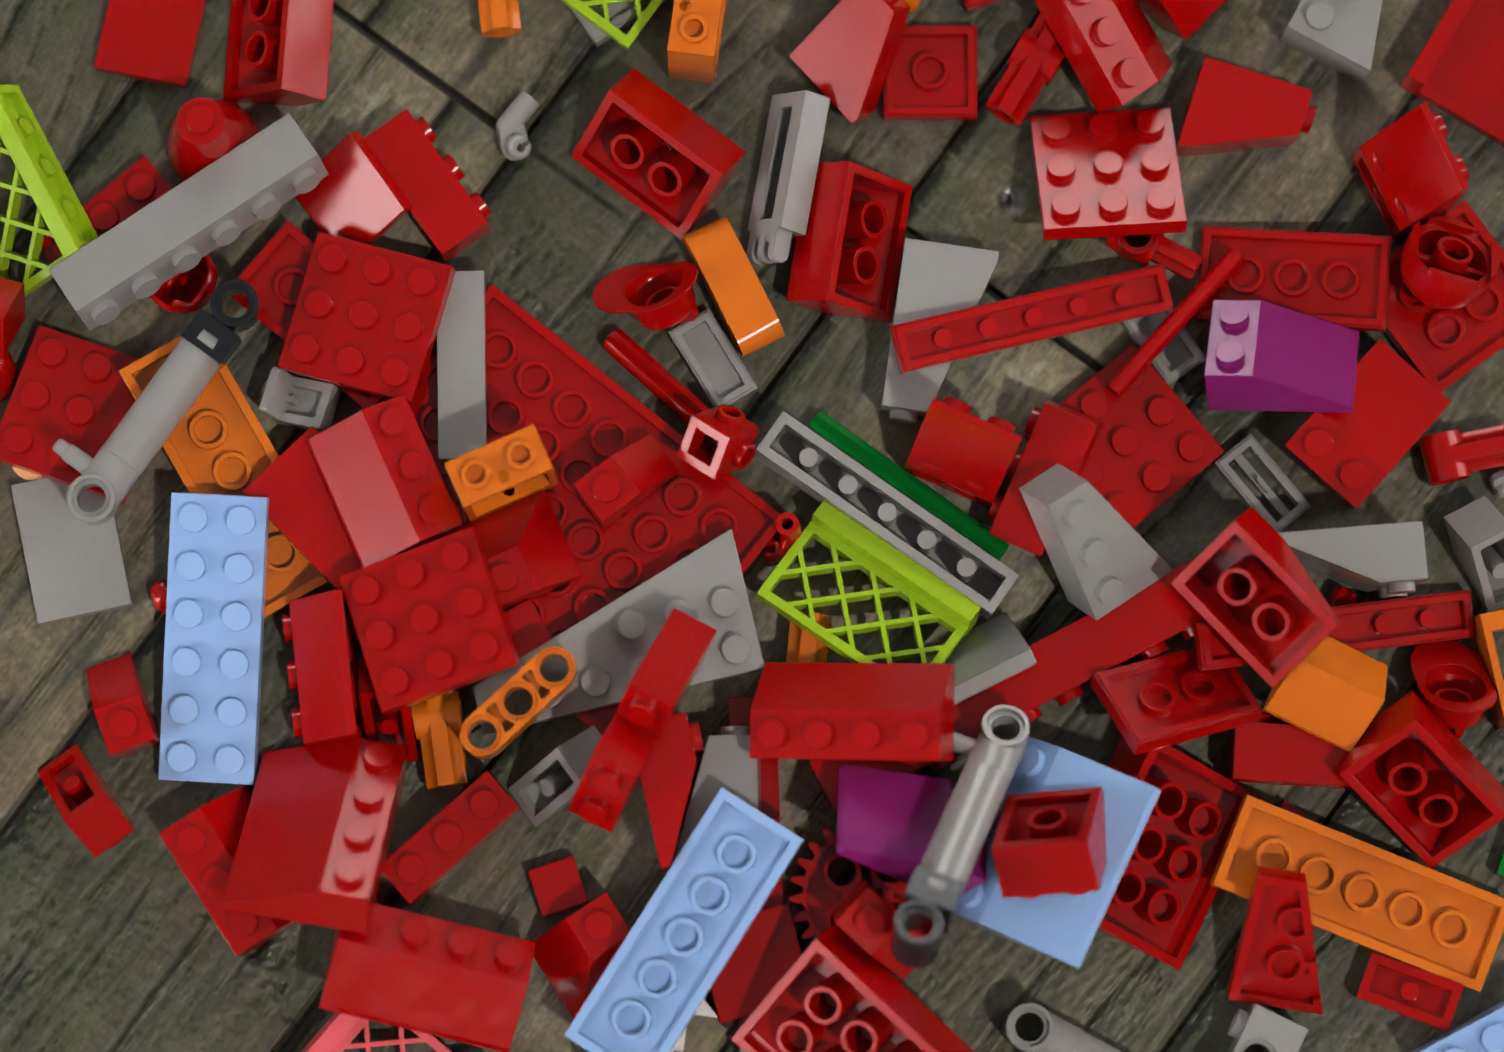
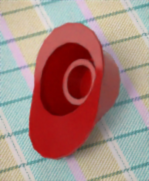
[592,261,698,331]
[1410,640,1497,739]

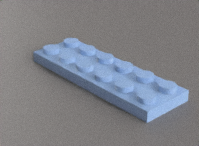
[158,492,269,785]
[564,787,805,1052]

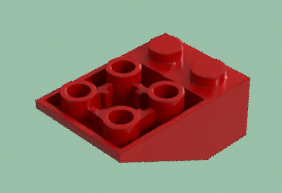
[1351,102,1470,240]
[904,396,1022,509]

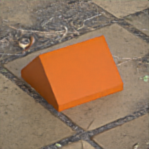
[1263,636,1388,752]

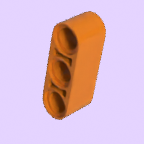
[682,216,786,357]
[460,646,578,759]

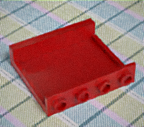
[1400,0,1504,148]

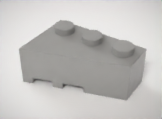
[1280,0,1383,84]
[1019,463,1173,621]

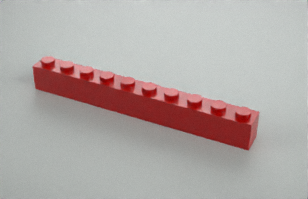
[808,558,1208,815]

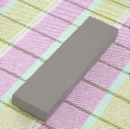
[437,270,487,462]

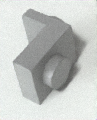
[259,367,342,433]

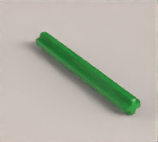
[807,412,1009,561]

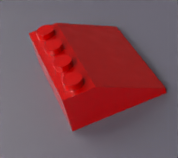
[1097,736,1262,970]
[222,738,407,934]
[731,924,974,1052]

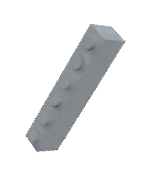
[49,113,329,331]
[755,411,1019,620]

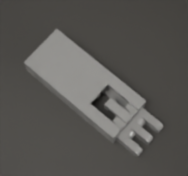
[746,90,830,265]

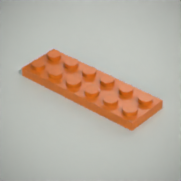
[119,336,328,619]
[1210,795,1504,992]

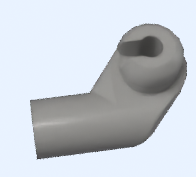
[495,91,540,161]

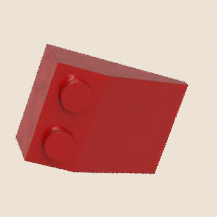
[1284,339,1451,509]
[1171,506,1341,688]
[640,712,704,872]

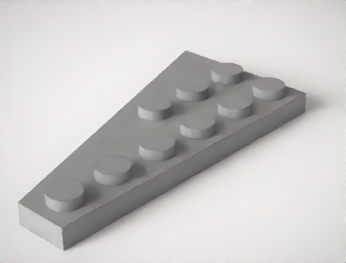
[473,529,764,735]

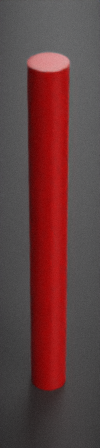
[1105,247,1245,398]

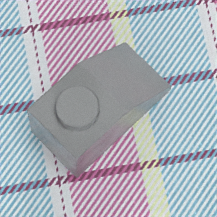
[1443,496,1504,613]
[508,725,602,828]

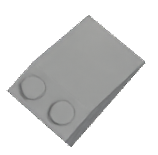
[1278,521,1428,600]

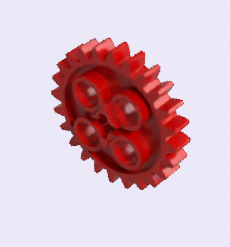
[789,828,909,940]

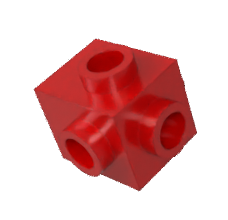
[677,404,760,480]

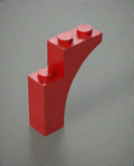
[568,608,717,832]

